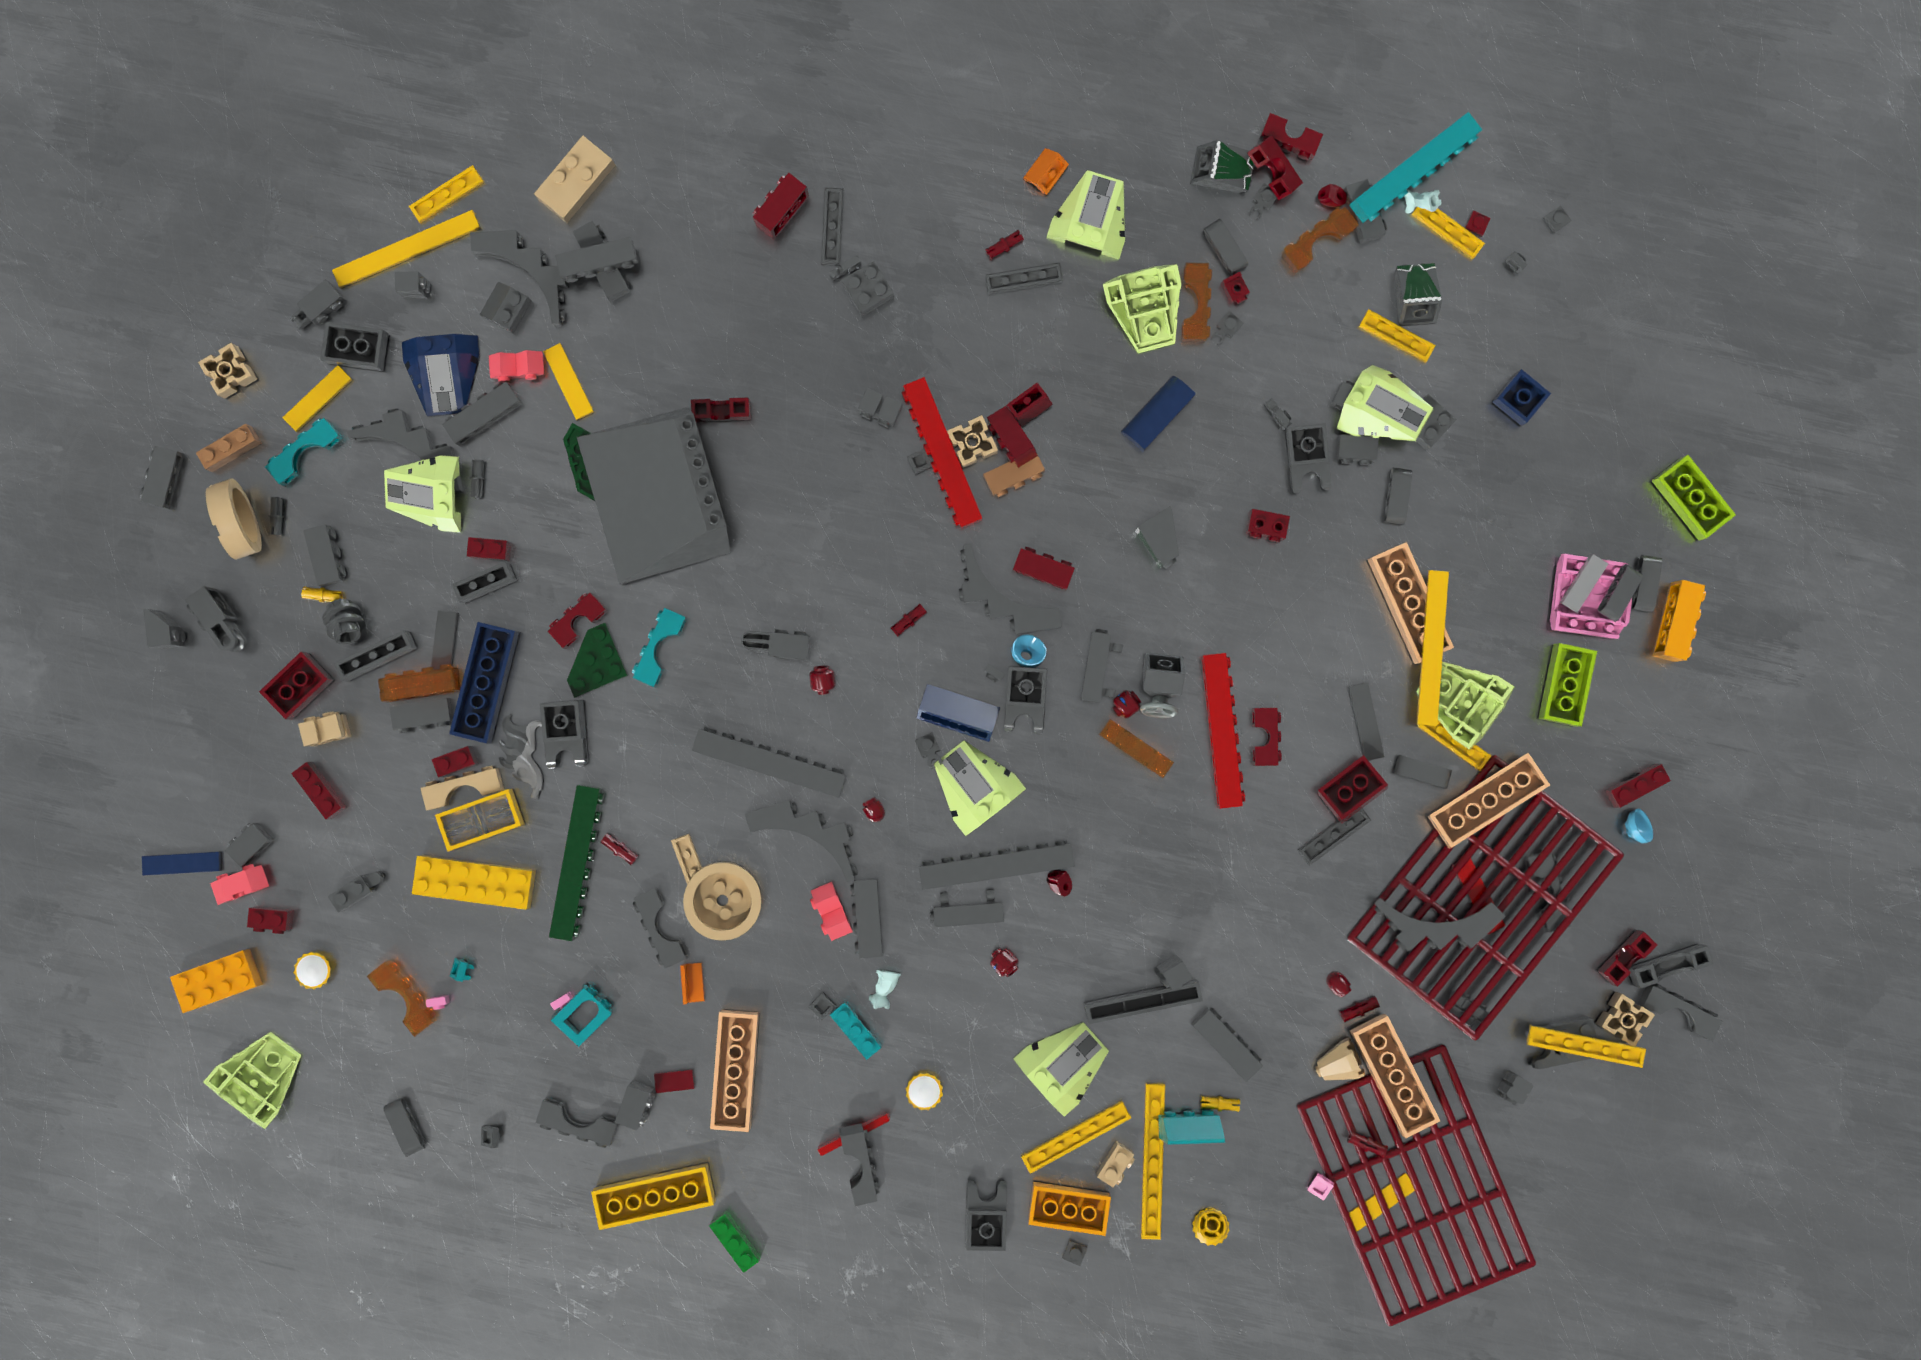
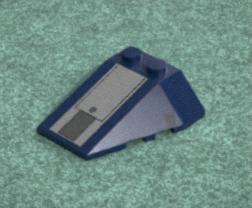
[402,334,480,417]

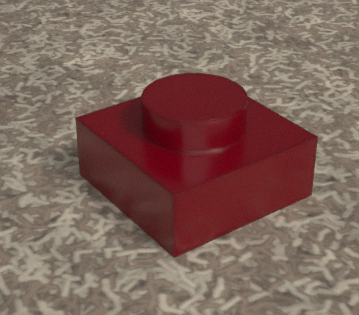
[1465,210,1491,237]

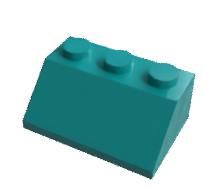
[1158,1110,1225,1145]

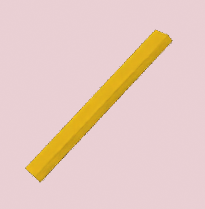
[332,210,481,288]
[1417,570,1449,726]
[1141,1083,1165,1240]

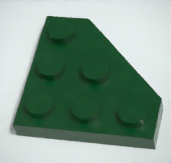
[563,423,595,501]
[567,623,628,698]

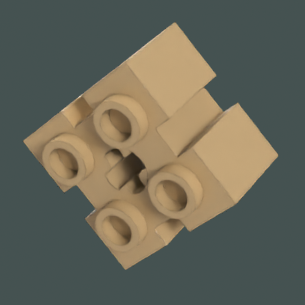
[198,343,257,399]
[947,415,998,468]
[298,711,351,747]
[1596,991,1655,1046]

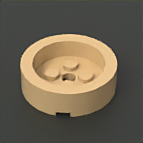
[206,479,262,560]
[683,861,761,940]

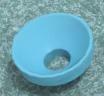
[1011,634,1046,668]
[1625,809,1653,844]

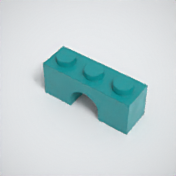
[830,1000,882,1060]

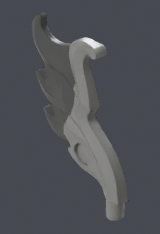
[499,714,543,799]

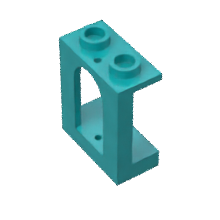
[551,983,612,1047]

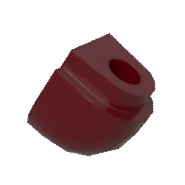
[1318,184,1347,207]
[862,797,885,822]
[1047,870,1072,897]
[1326,971,1352,998]

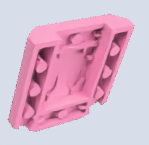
[1550,554,1632,639]

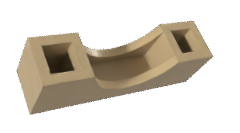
[420,766,504,810]

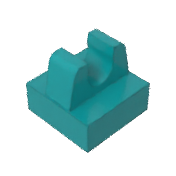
[450,958,474,982]

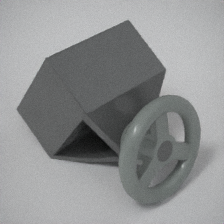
[1140,653,1185,718]

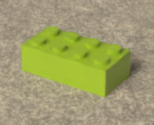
[1652,455,1736,541]
[1538,643,1597,727]

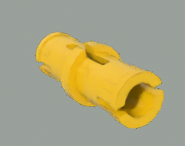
[301,586,343,603]
[1200,1096,1240,1112]

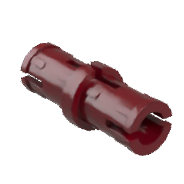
[985,230,1024,260]
[890,603,927,637]
[600,833,638,865]
[1339,996,1380,1023]
[1347,1131,1388,1157]

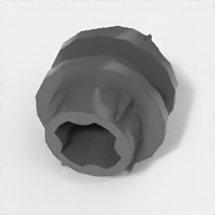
[322,599,365,644]

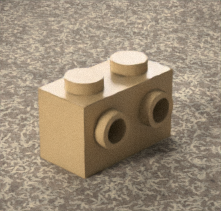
[1096,1141,1135,1188]

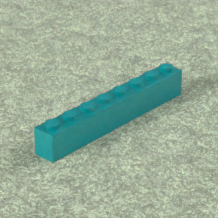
[1349,112,1482,223]

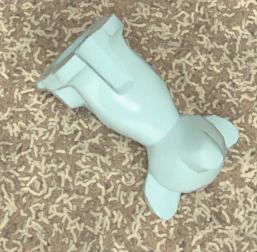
[1404,189,1441,213]
[869,970,901,1009]

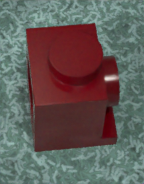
[1221,272,1250,304]

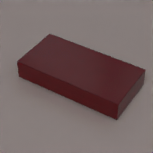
[654,1069,695,1093]

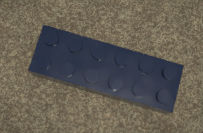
[449,622,519,744]

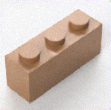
[196,424,262,472]
[983,454,1045,498]

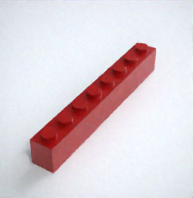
[901,377,983,529]
[1201,653,1245,809]

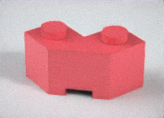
[489,350,544,382]
[210,864,269,905]
[810,882,853,941]

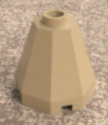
[1315,1037,1365,1080]

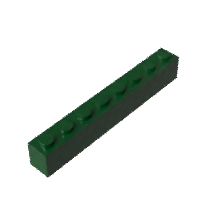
[549,785,604,941]

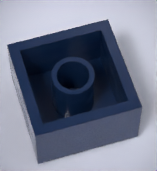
[1492,369,1551,426]

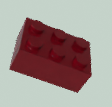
[753,173,809,240]
[259,651,333,720]
[1318,755,1388,824]

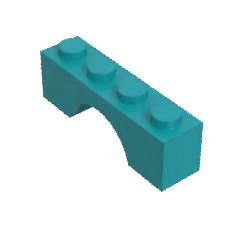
[265,418,343,487]
[632,608,688,688]

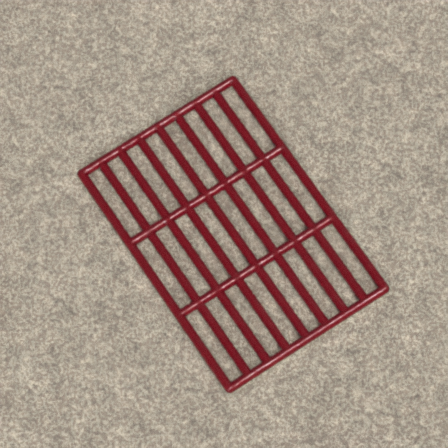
[1348,755,1624,1041]
[1297,1044,1536,1326]

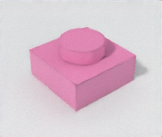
[550,992,573,1010]
[426,995,450,1010]
[1307,1173,1334,1201]

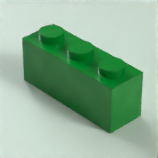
[709,1210,761,1273]

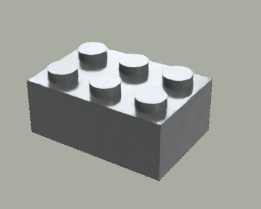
[320,322,388,371]

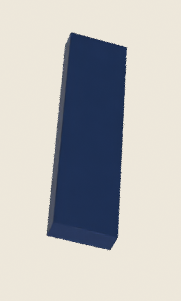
[142,852,222,876]

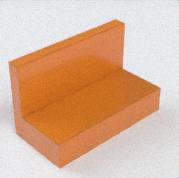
[1023,148,1069,195]
[680,962,705,1004]

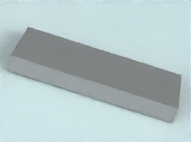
[1560,553,1608,613]

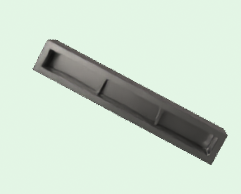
[1084,980,1203,1024]

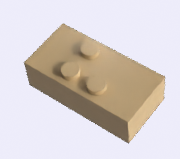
[534,136,615,223]

